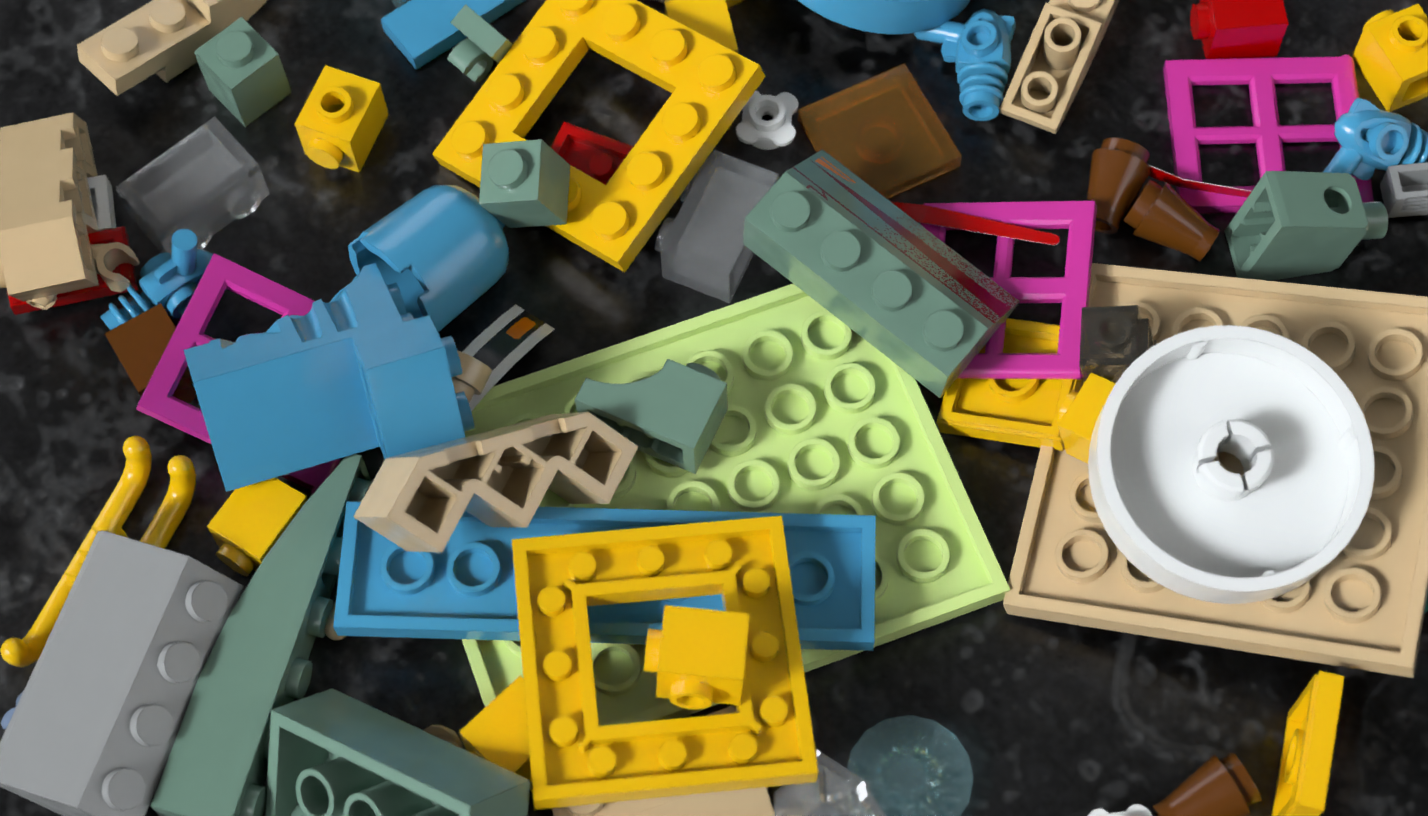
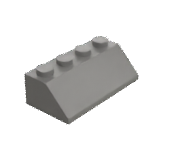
[0,530,244,816]

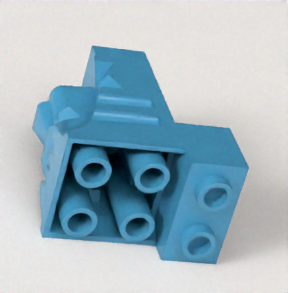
[184,263,475,492]

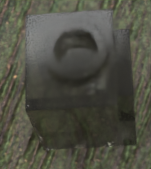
[1079,305,1157,383]

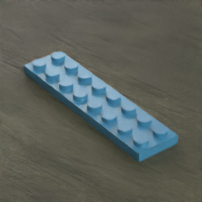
[333,502,876,651]

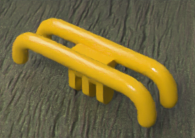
[0,435,196,668]

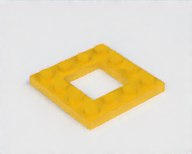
[432,0,765,272]
[512,516,818,810]

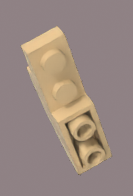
[77,0,267,96]
[999,0,1119,134]

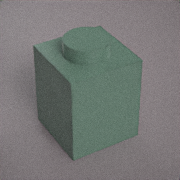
[194,17,291,127]
[479,139,570,228]

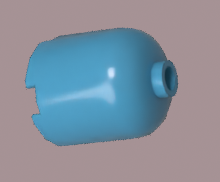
[348,185,509,332]

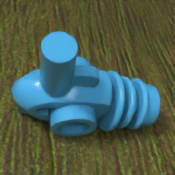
[915,9,1016,121]
[1323,98,1428,180]
[100,229,213,330]

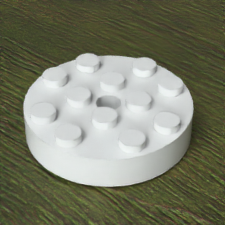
[1088,325,1374,604]

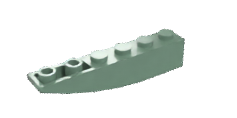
[151,454,373,816]

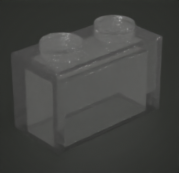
[115,117,270,254]
[655,149,779,303]

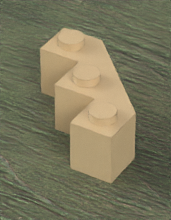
[0,112,99,301]
[353,412,638,553]

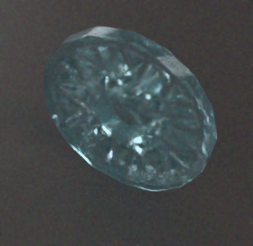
[845,715,973,816]

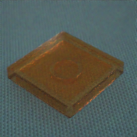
[798,63,962,199]

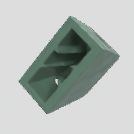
[1224,171,1388,281]

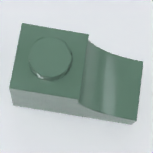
[575,359,728,474]

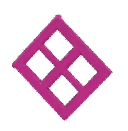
[1163,54,1374,214]
[921,201,1097,379]
[136,253,342,495]

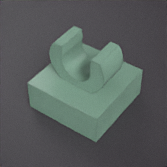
[448,4,513,84]

